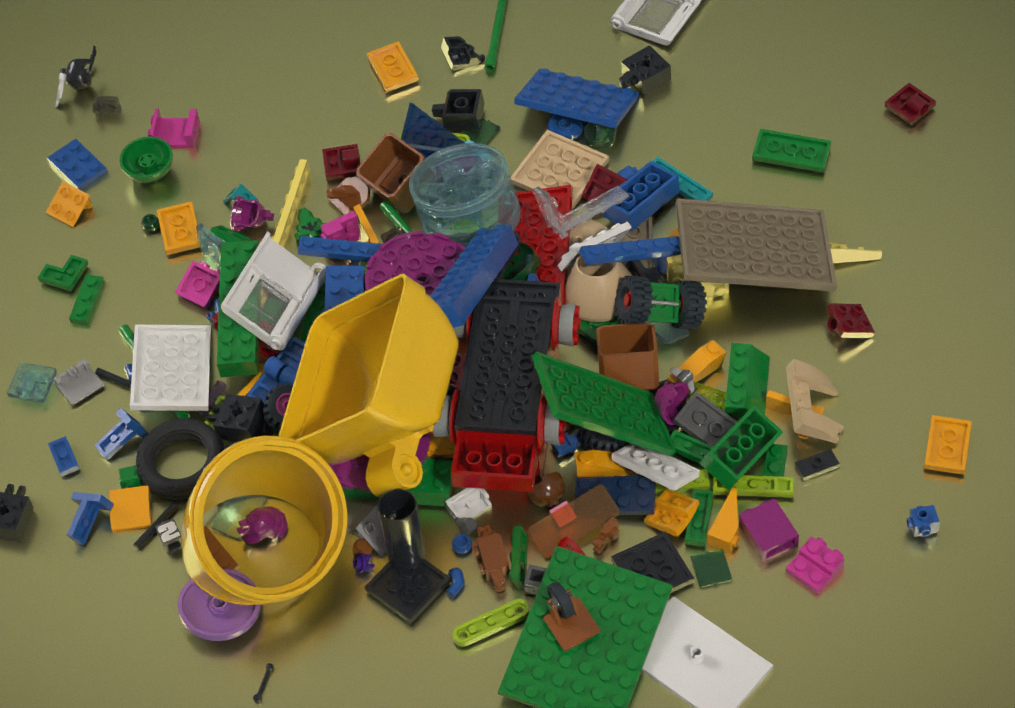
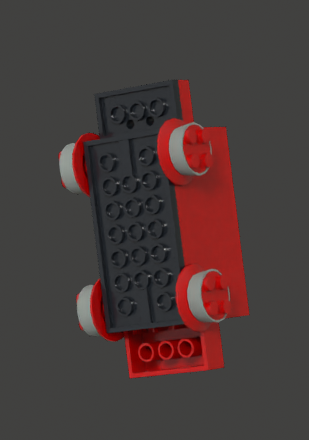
[431,279,581,492]

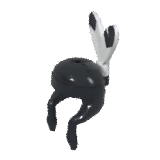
[55,45,97,107]

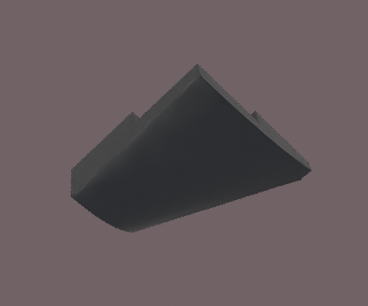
[441,36,485,70]

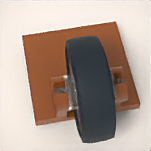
[543,582,601,652]

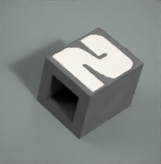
[155,518,182,555]
[524,564,547,595]

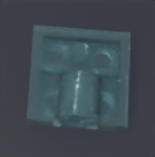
[196,223,226,266]
[7,362,57,403]

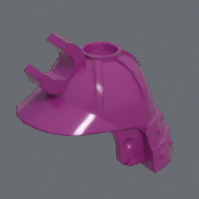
[230,195,274,231]
[654,381,689,425]
[237,506,288,544]

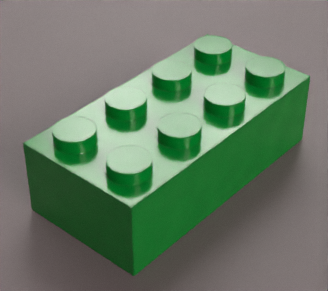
[699,405,783,490]

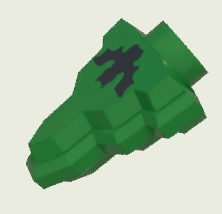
[294,207,326,244]

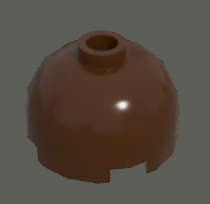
[526,471,565,508]

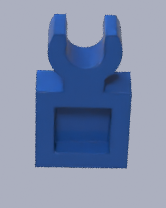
[550,430,584,457]

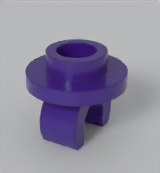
[353,553,375,573]

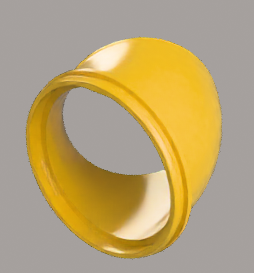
[182,436,348,605]

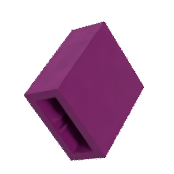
[739,498,799,562]

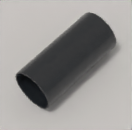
[377,489,426,570]

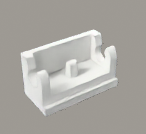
[445,488,492,527]

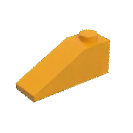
[667,340,726,384]
[574,450,637,477]
[707,487,740,553]

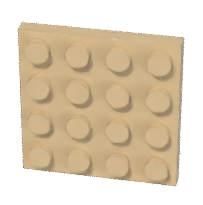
[510,130,609,210]

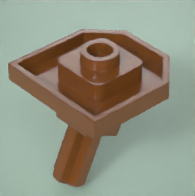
[326,177,370,215]

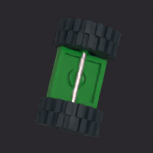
[615,276,707,329]

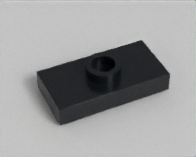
[795,449,840,481]

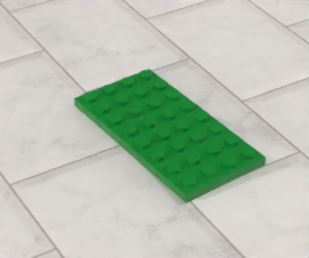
[532,351,676,457]

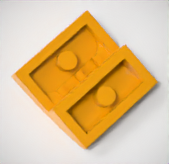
[109,485,152,532]
[644,489,699,537]

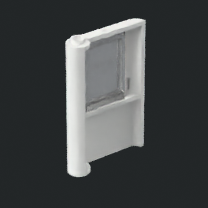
[221,231,326,350]

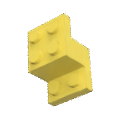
[666,255,729,298]

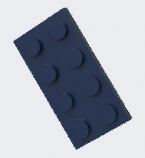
[574,476,656,516]

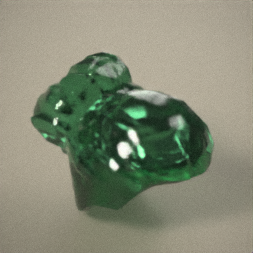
[584,122,617,149]

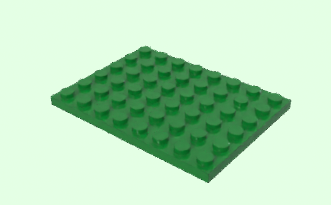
[498,546,673,708]

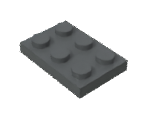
[673,391,737,447]

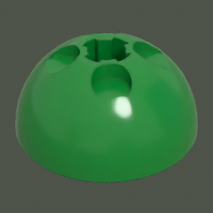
[119,136,173,184]

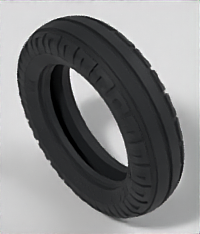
[136,418,225,500]

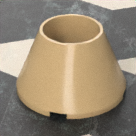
[565,254,633,322]

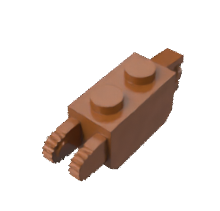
[474,525,510,592]

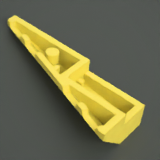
[829,242,882,263]

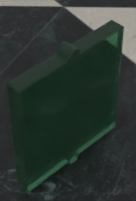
[461,119,500,148]
[690,549,732,588]

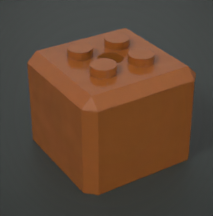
[356,133,437,213]
[596,322,659,391]

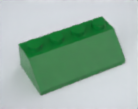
[725,343,770,421]

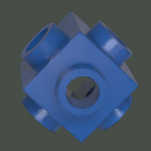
[906,505,940,537]

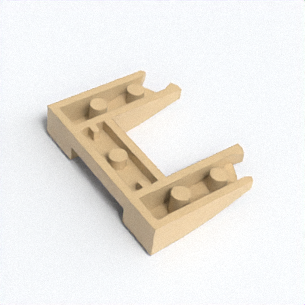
[786,359,844,443]

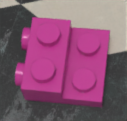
[320,211,361,259]
[175,261,220,309]
[786,536,844,594]

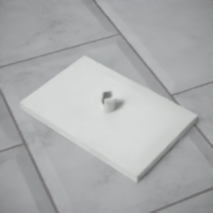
[130,325,211,411]
[642,596,773,708]

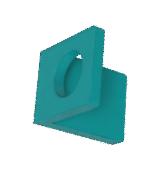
[223,184,259,203]

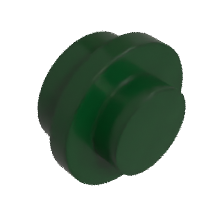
[141,214,160,231]

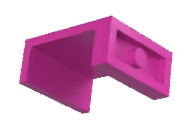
[148,108,200,147]

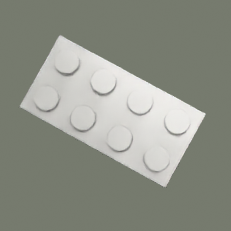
[557,222,632,272]
[611,444,700,491]

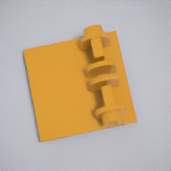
[45,181,92,227]

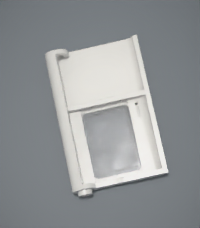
[610,0,702,46]

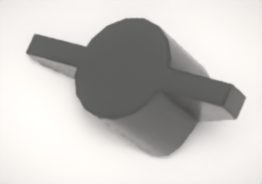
[670,368,695,392]
[455,517,480,535]

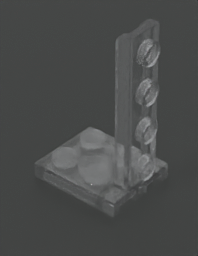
[532,186,629,239]

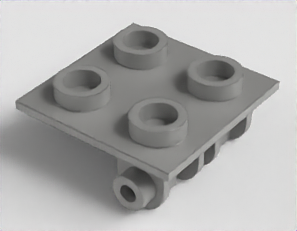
[53,359,105,406]
[355,504,386,557]

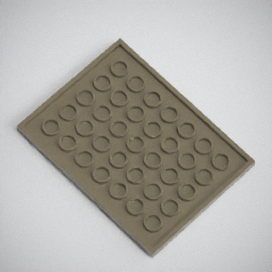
[676,199,837,291]

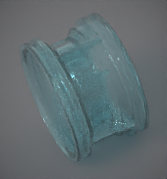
[409,143,521,247]

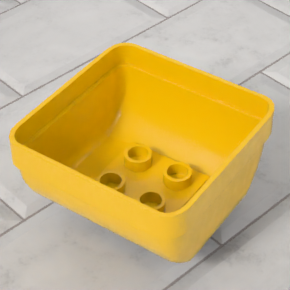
[279,274,459,498]

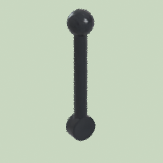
[253,663,274,703]

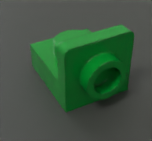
[119,465,142,489]

